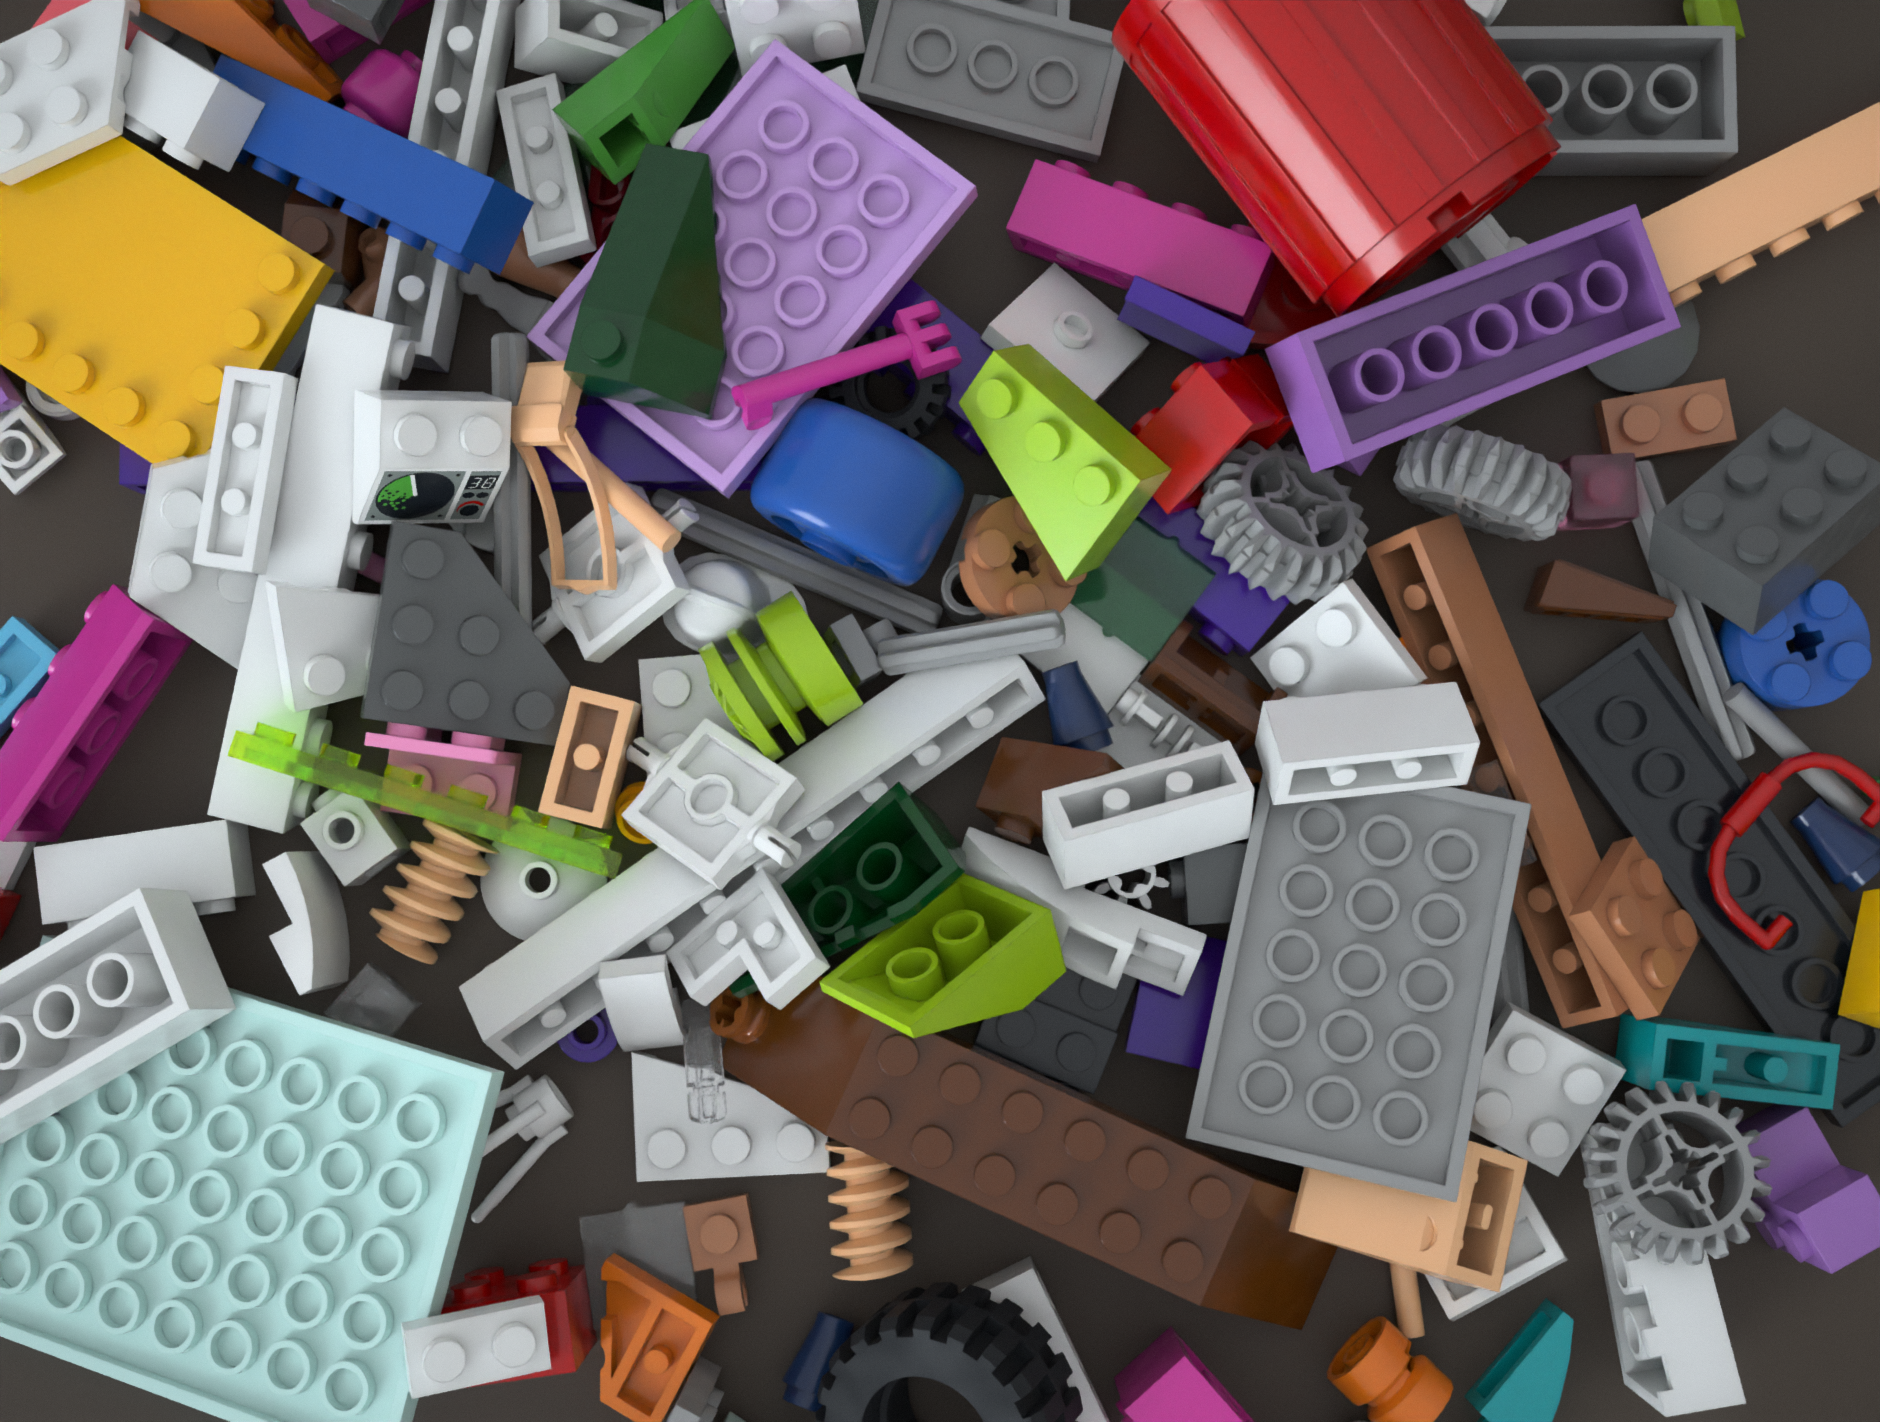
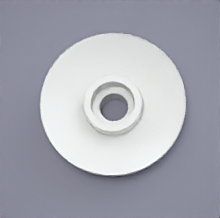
[480,816,608,941]

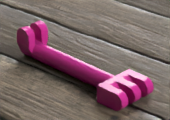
[731,300,962,430]

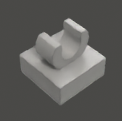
[823,613,898,690]

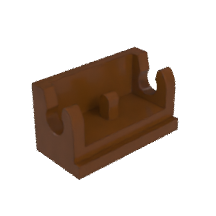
[1137,619,1288,756]

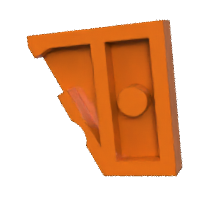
[600,1253,720,1422]

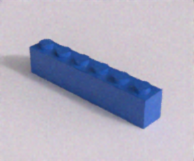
[213,54,534,275]

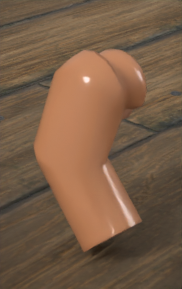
[342,227,389,317]

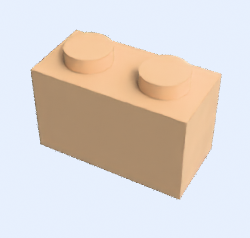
[538,685,642,829]

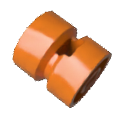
[1327,1316,1453,1422]

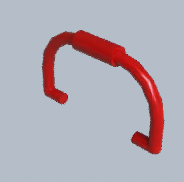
[1708,752,1880,950]

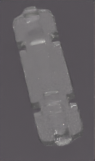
[681,999,727,1124]

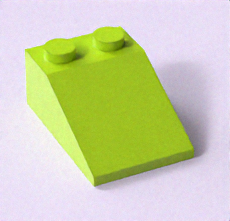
[819,873,1067,1038]

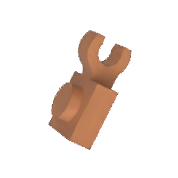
[683,1192,760,1316]

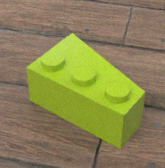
[958,344,1172,581]

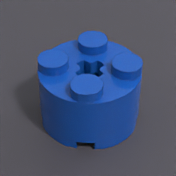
[1715,579,1872,711]

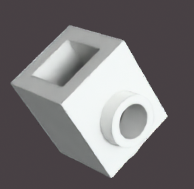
[300,783,411,887]

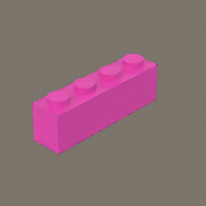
[1006,159,1275,328]

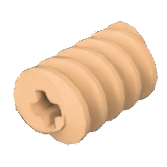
[369,818,500,965]
[825,1140,913,1281]

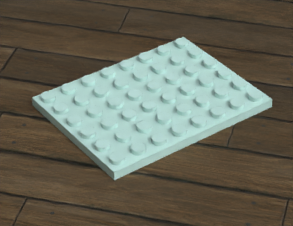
[0,935,505,1422]

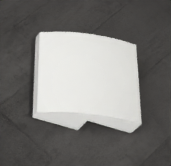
[262,851,350,996]

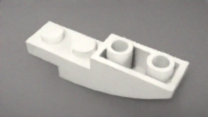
[961,826,1207,996]

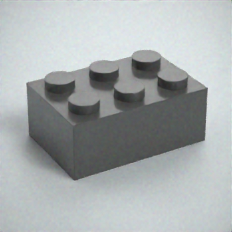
[1648,407,1880,635]

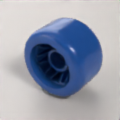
[750,398,964,586]

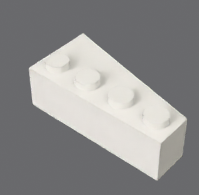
[1580,1120,1746,1417]

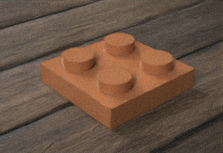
[1568,836,1700,1020]

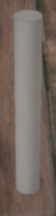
[1722,682,1869,826]

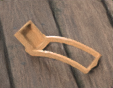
[511,360,617,595]

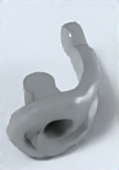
[457,263,554,361]

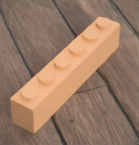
[1642,102,1880,308]

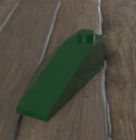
[563,143,727,419]
[728,782,966,999]

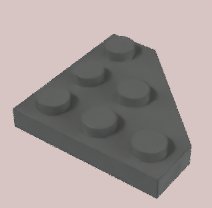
[360,521,570,746]

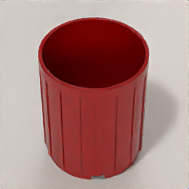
[1111,0,1561,317]

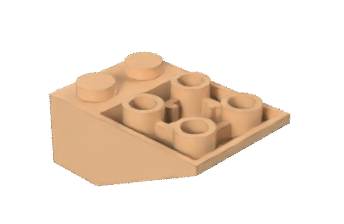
[1289,1140,1528,1292]

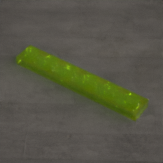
[227,722,623,879]

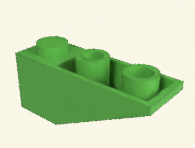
[552,0,735,185]

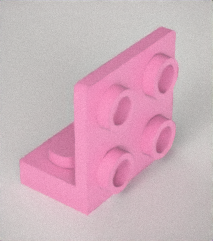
[364,722,522,829]

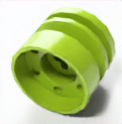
[698,590,864,762]

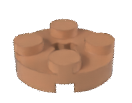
[959,496,1087,619]

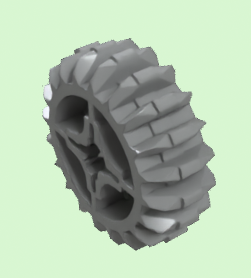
[1393,424,1572,542]
[1196,440,1369,605]
[1582,1081,1773,1266]

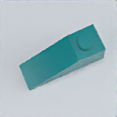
[1615,1013,1840,1110]

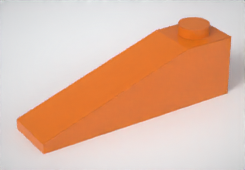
[139,0,343,103]

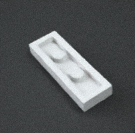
[496,73,597,268]
[192,365,299,575]

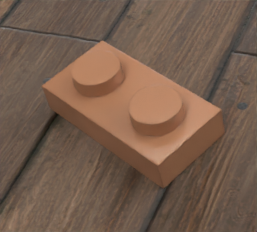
[1593,378,1737,466]

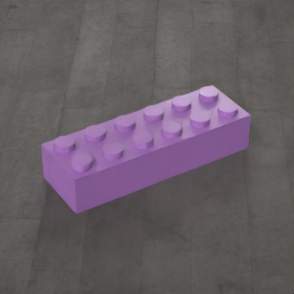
[1265,204,1681,473]

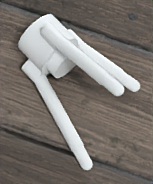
[471,1074,574,1223]

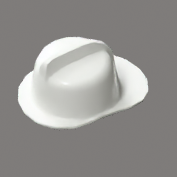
[662,552,808,664]

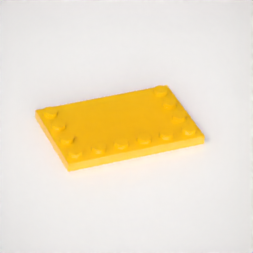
[0,135,335,464]

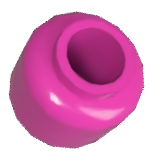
[341,49,423,139]

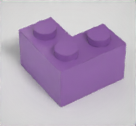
[1735,1103,1880,1274]

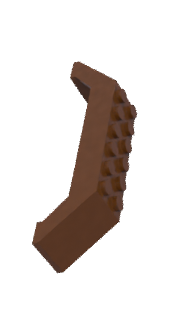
[716,971,1338,1330]

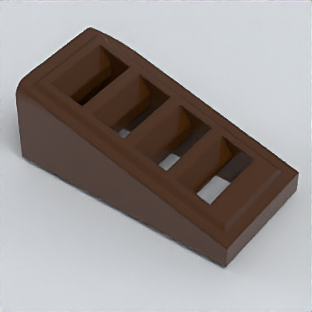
[1524,559,1677,624]

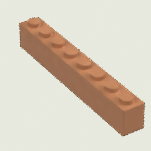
[1366,513,1629,1028]

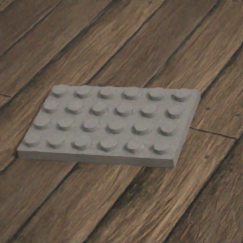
[1185,772,1531,1202]

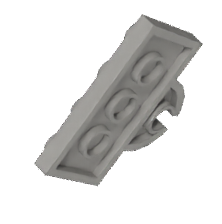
[856,0,1124,163]

